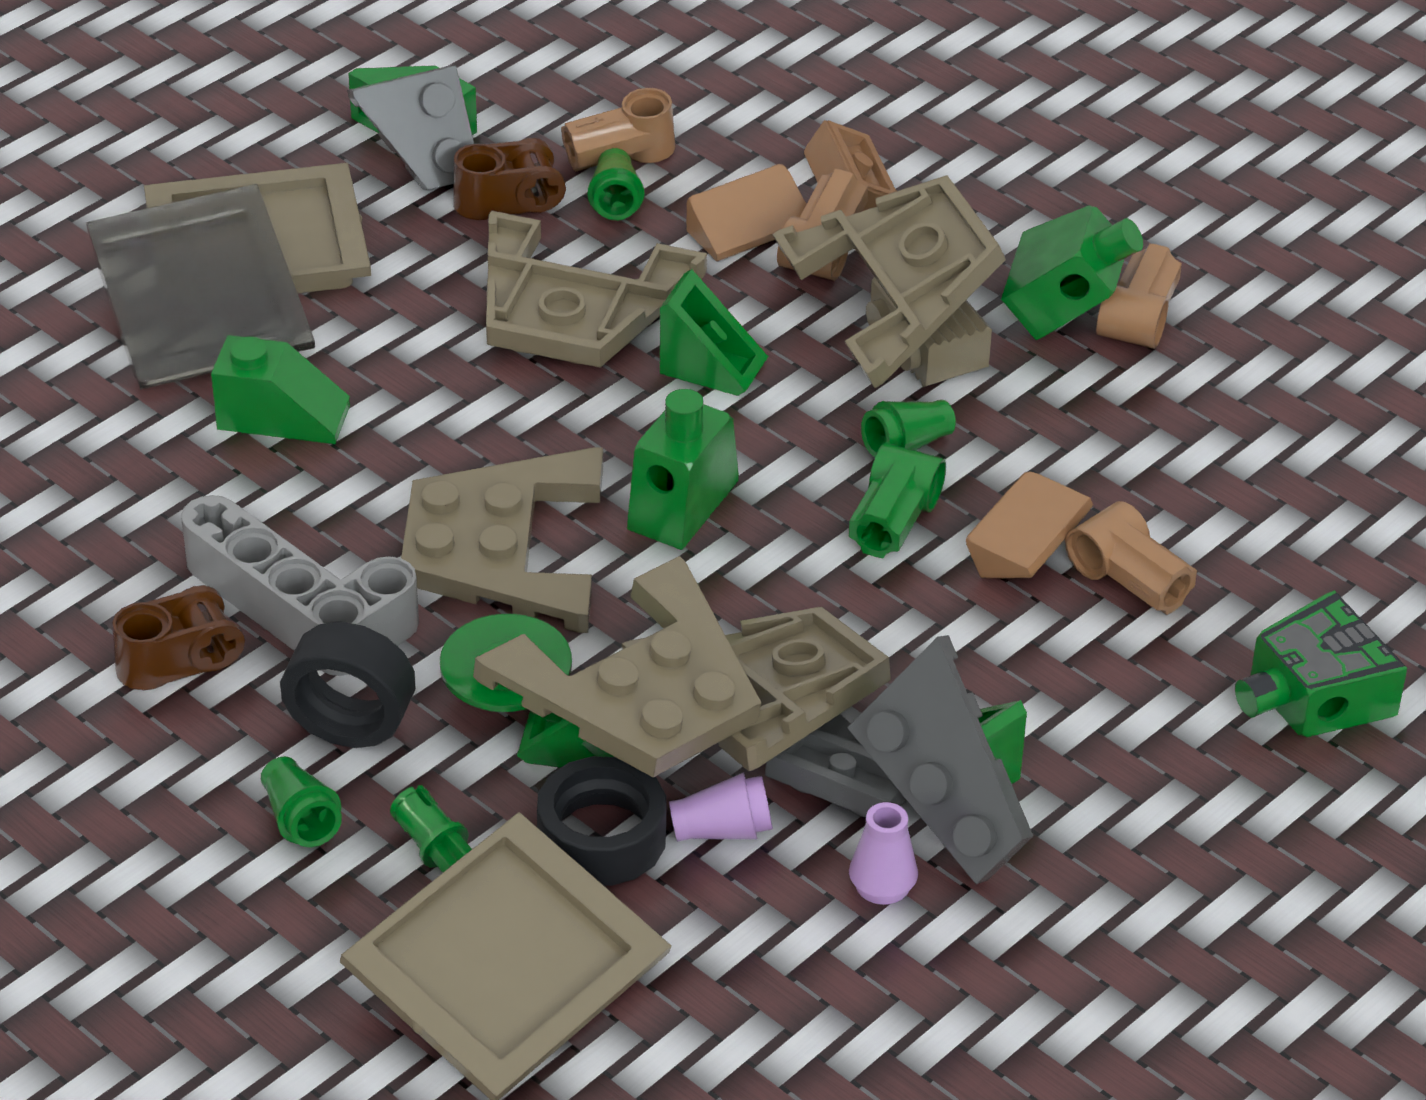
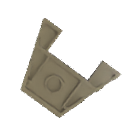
[772,175,1006,388]
[486,211,707,368]
[401,447,603,633]
[473,556,761,777]
[622,607,891,771]

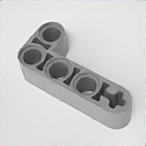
[181,495,419,676]

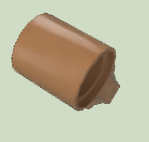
[561,88,675,172]
[777,169,868,281]
[1096,243,1182,349]
[1065,501,1197,615]

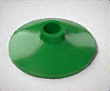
[440,614,572,712]

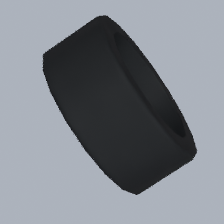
[280,621,416,748]
[537,756,666,886]

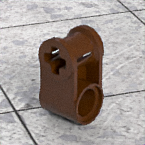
[453,138,566,220]
[112,585,245,690]

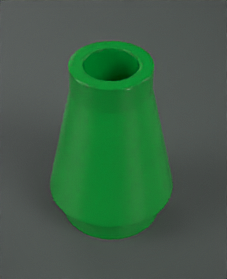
[587,148,645,220]
[861,399,956,457]
[260,756,342,847]

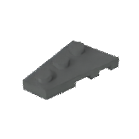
[847,635,1033,884]

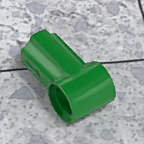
[849,442,946,559]

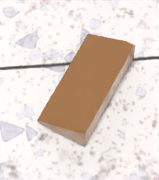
[804,120,896,211]
[686,164,806,262]
[966,472,1093,578]

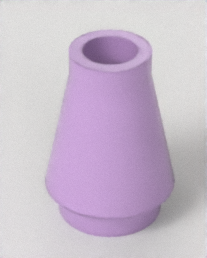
[669,772,773,842]
[849,802,918,905]

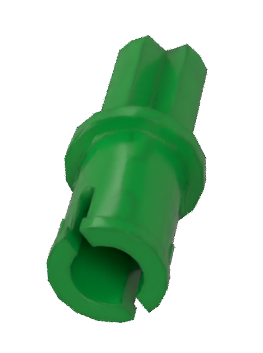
[390,785,472,872]

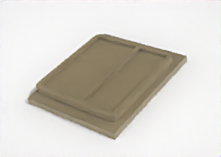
[144,163,371,306]
[340,812,672,1100]

